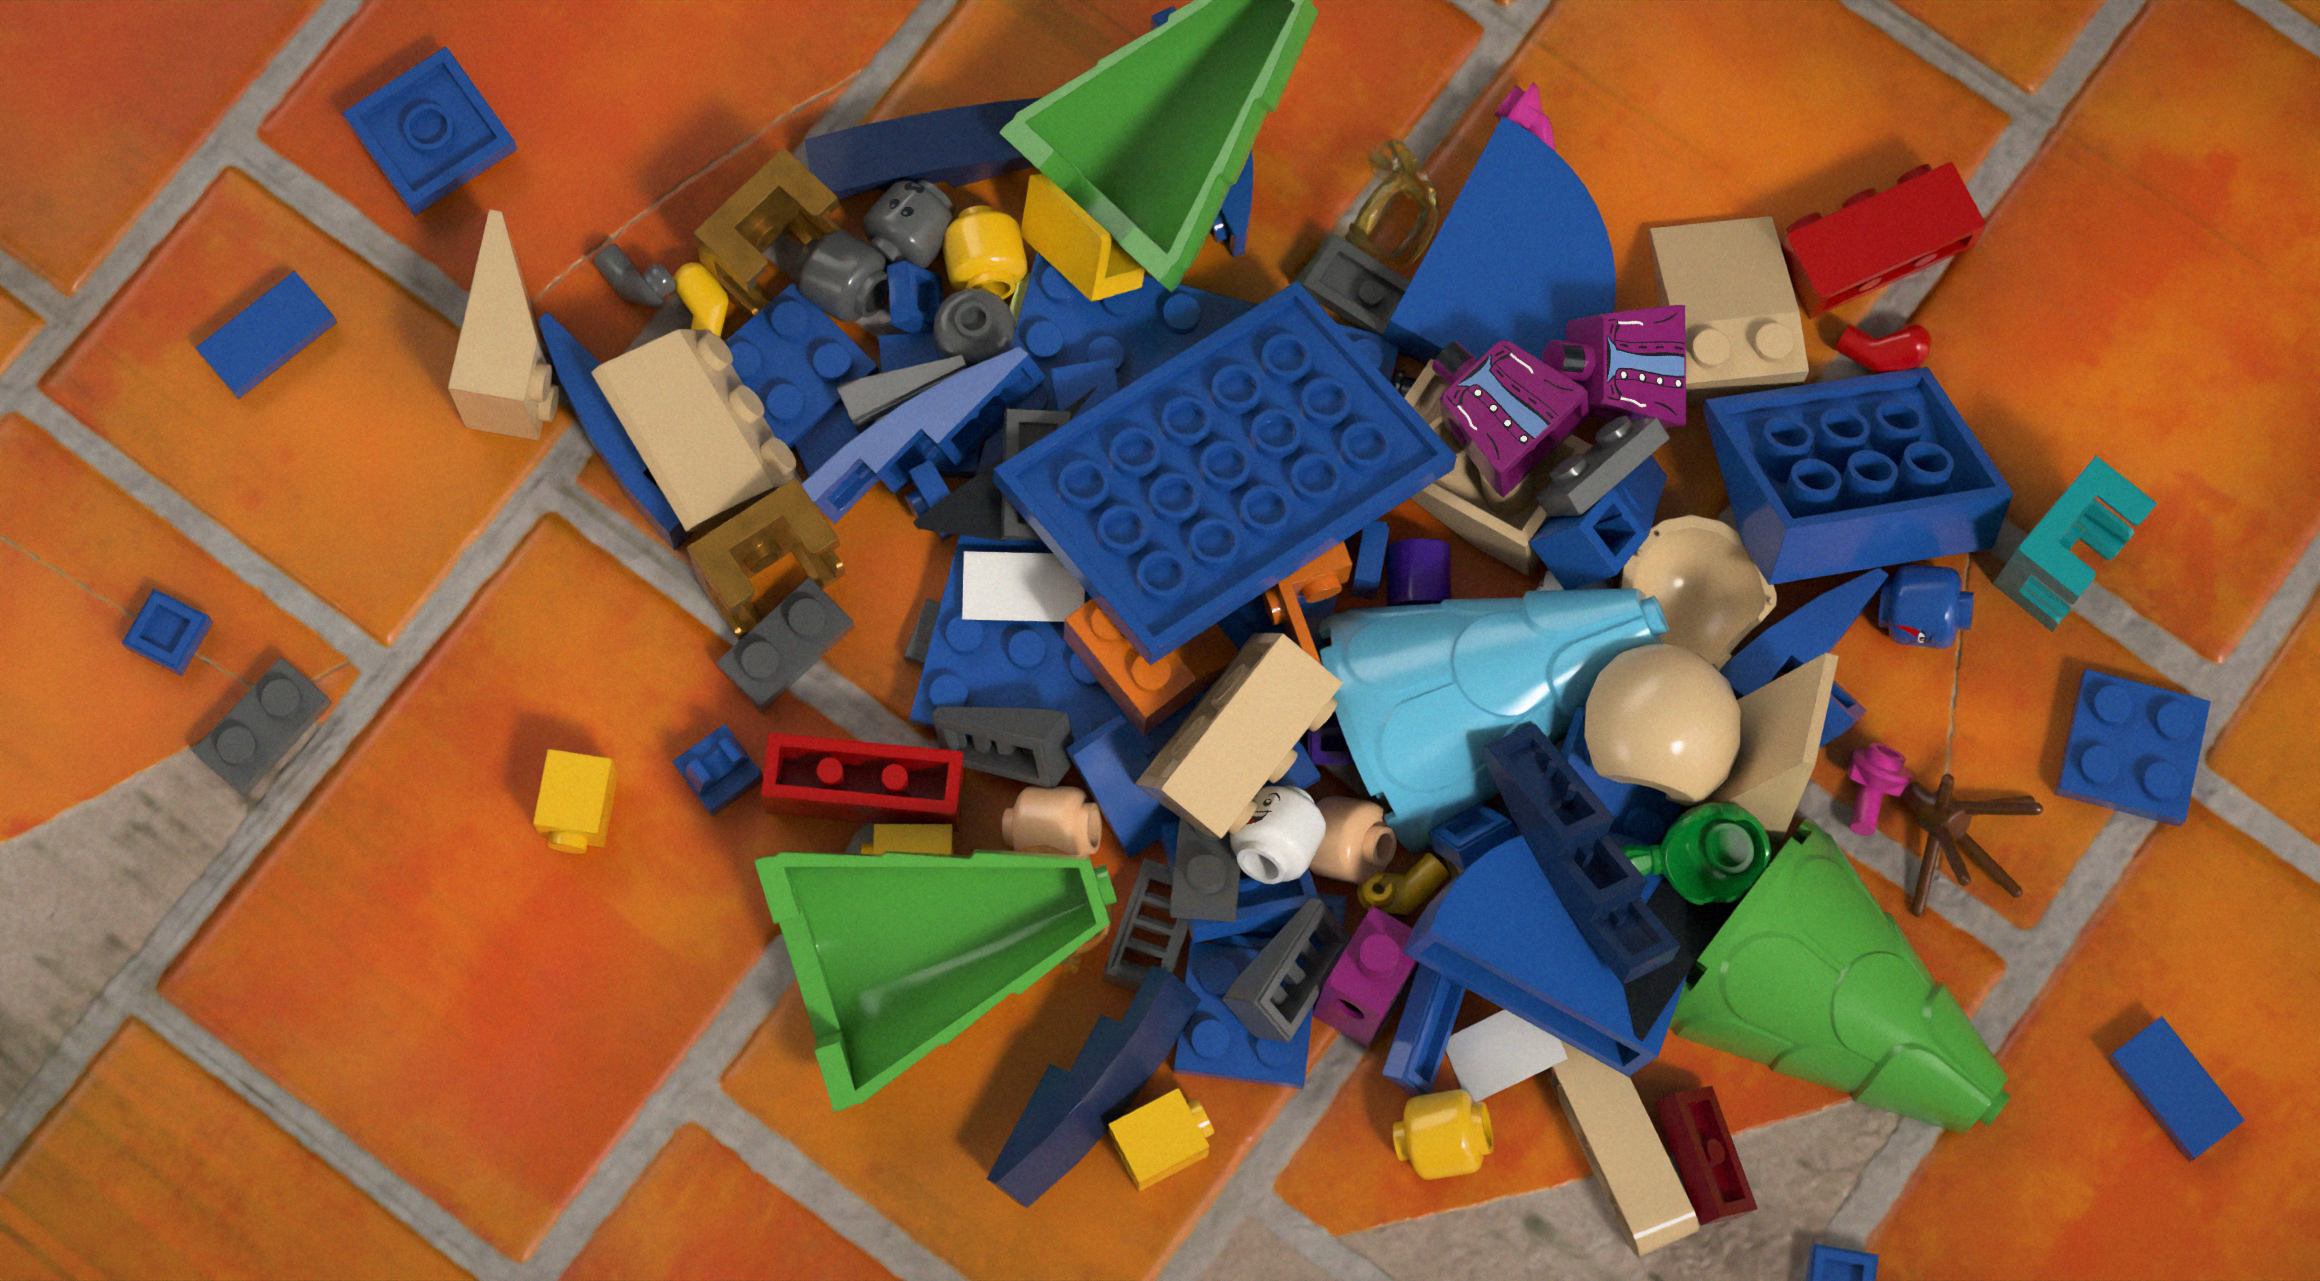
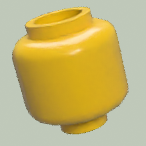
[942,205,1028,300]
[1393,1089,1493,1180]

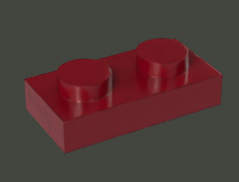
[1655,1086,1758,1226]

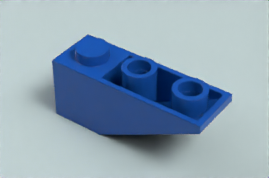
[1529,455,1667,590]

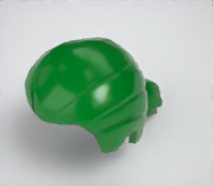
[1619,802,1771,905]

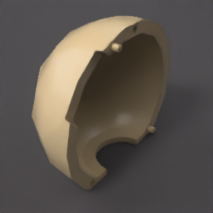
[1618,515,1777,671]
[1584,643,1741,807]

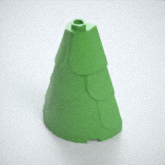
[999,0,1319,292]
[1668,817,2011,1134]
[754,849,1117,1113]

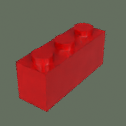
[1781,161,1987,319]
[761,732,965,832]

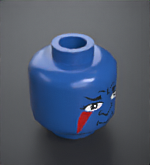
[1879,563,1974,649]

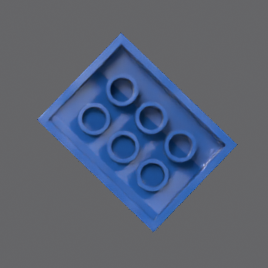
[1703,367,2013,585]

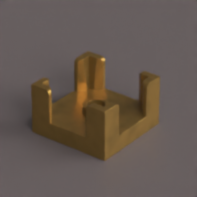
[693,147,842,319]
[687,477,846,642]

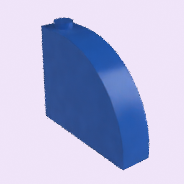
[1382,116,1616,365]
[1403,831,1688,1077]

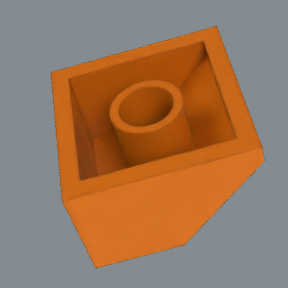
[1063,598,1239,736]

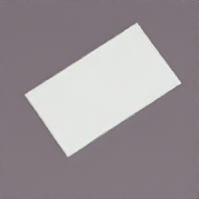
[962,551,1085,622]
[1446,1009,1568,1102]

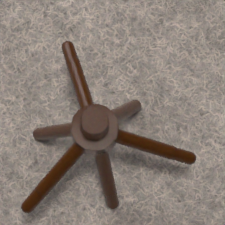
[1901,774,2043,917]

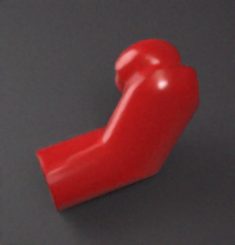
[1834,323,1932,374]

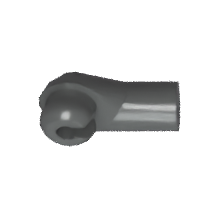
[593,244,677,308]

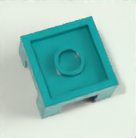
[1993,455,2157,632]

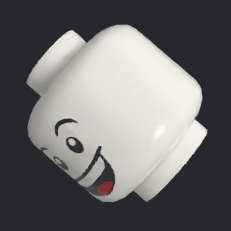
[1230,786,1326,884]

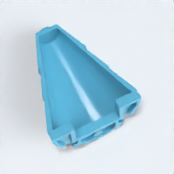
[1319,588,1669,854]

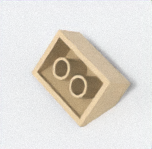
[591,329,803,532]
[1134,633,1343,839]

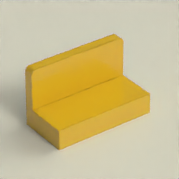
[1021,173,1145,302]

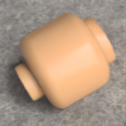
[1002,786,1102,856]
[1309,796,1397,885]

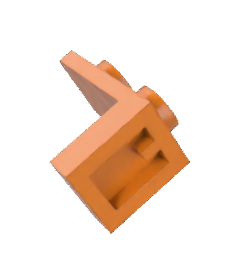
[1262,541,1353,665]

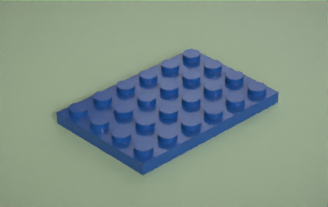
[993,281,1457,665]

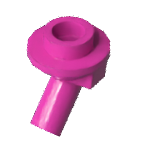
[1494,82,1556,151]
[1847,743,1912,836]

